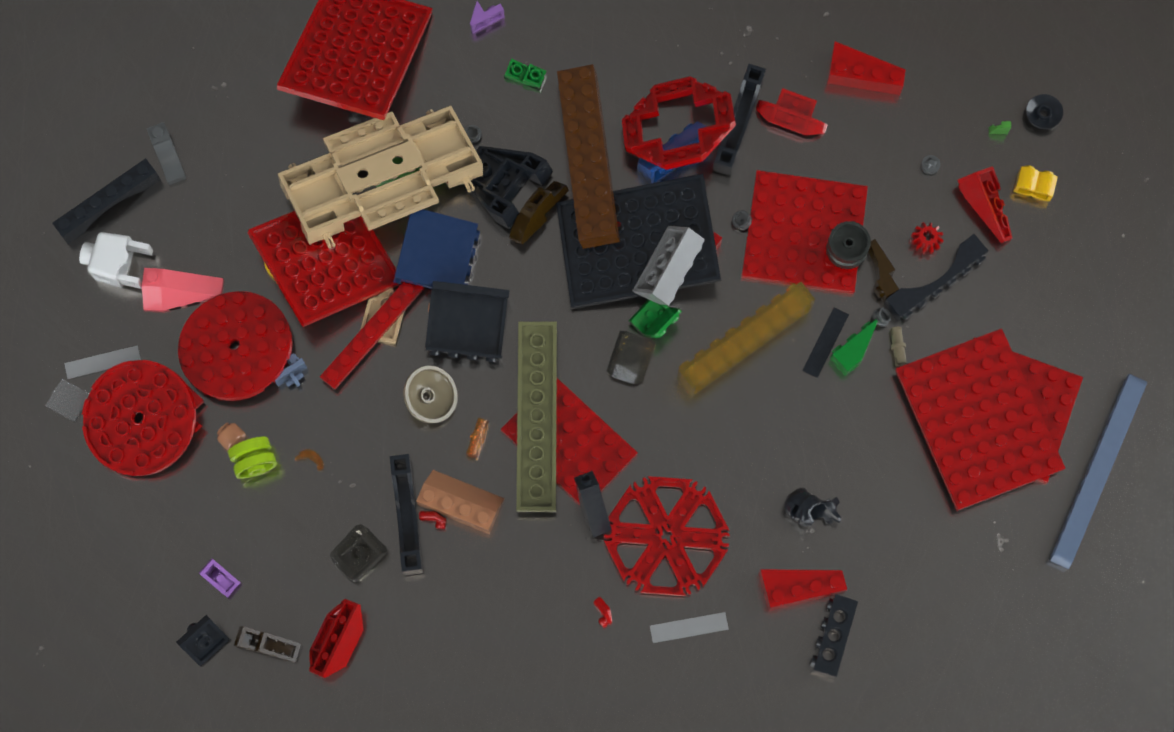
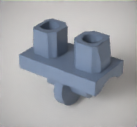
[275,353,307,387]

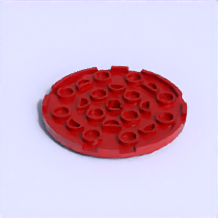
[178,291,292,401]
[82,360,196,476]

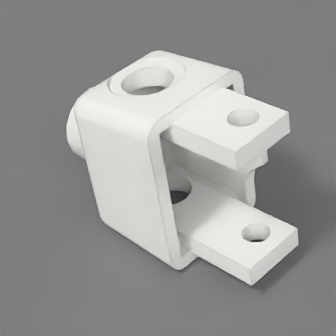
[79,232,153,289]

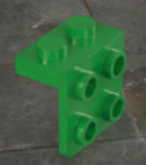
[628,299,682,338]

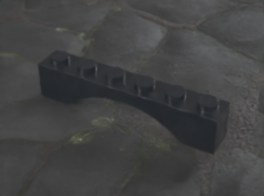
[713,63,766,176]
[52,158,161,244]
[884,234,989,322]
[389,454,423,576]

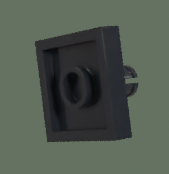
[176,615,230,666]

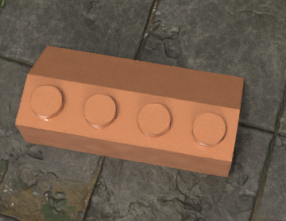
[416,470,505,534]

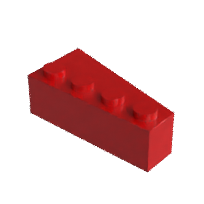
[827,41,906,95]
[759,569,847,611]

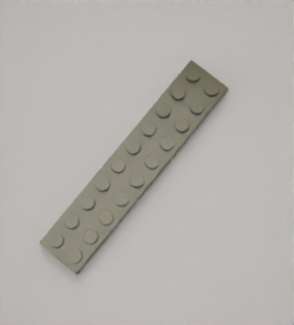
[516,322,557,512]

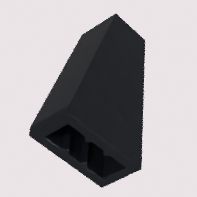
[574,471,612,537]

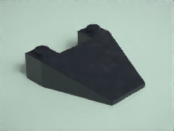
[471,146,553,229]

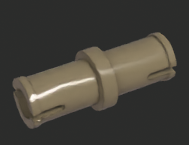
[890,326,907,367]

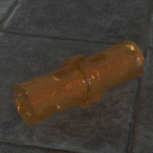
[466,418,489,459]

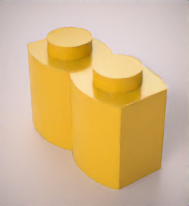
[1013,165,1058,201]

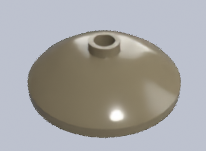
[403,366,458,423]

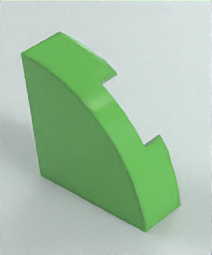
[989,121,1011,134]

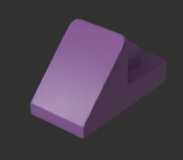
[470,1,505,33]
[199,558,241,598]

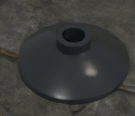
[1026,94,1064,129]

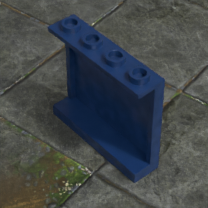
[393,209,480,289]

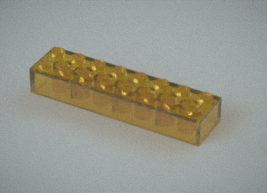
[677,282,815,398]

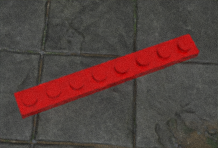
[320,282,426,390]

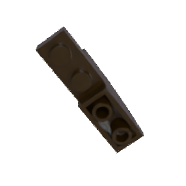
[509,181,569,245]

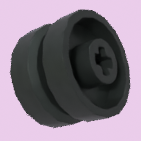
[826,221,871,269]

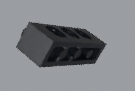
[810,594,858,680]

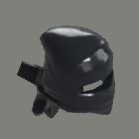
[784,487,842,527]

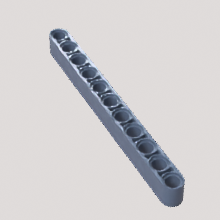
[1050,374,1147,569]

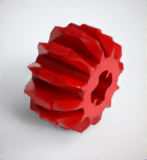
[911,222,944,254]

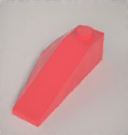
[142,268,224,312]

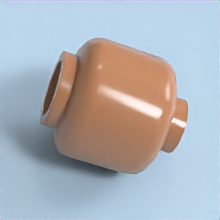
[217,423,246,451]

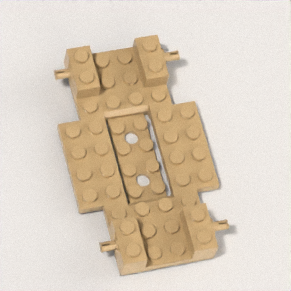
[278,106,483,248]

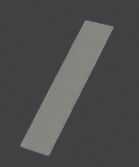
[64,345,140,379]
[650,612,729,643]

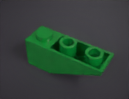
[831,320,878,376]

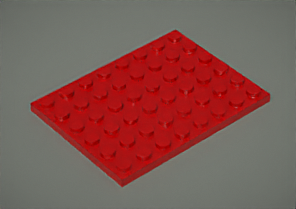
[277,0,433,120]
[895,328,1066,511]

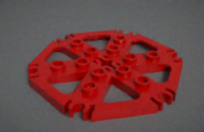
[604,476,730,597]

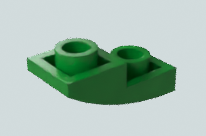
[504,59,546,88]

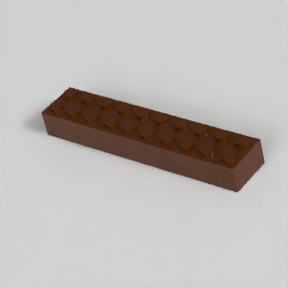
[557,64,620,249]

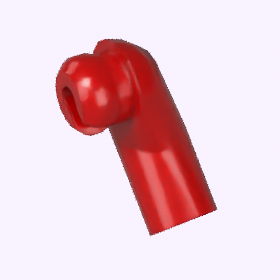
[419,511,447,530]
[593,597,613,628]

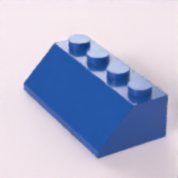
[637,121,707,184]

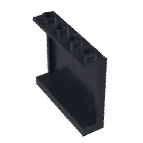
[424,281,510,363]

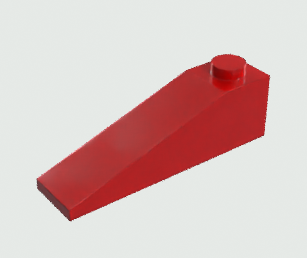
[958,166,1013,243]

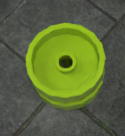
[227,436,277,479]

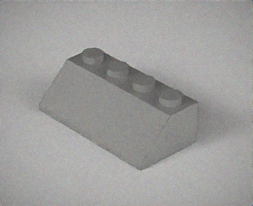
[633,226,705,306]

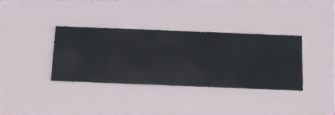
[802,307,849,378]

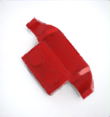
[755,88,828,136]

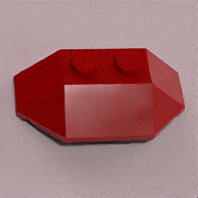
[309,599,363,678]

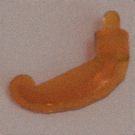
[295,449,324,471]

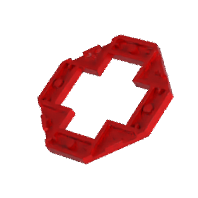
[622,76,736,170]

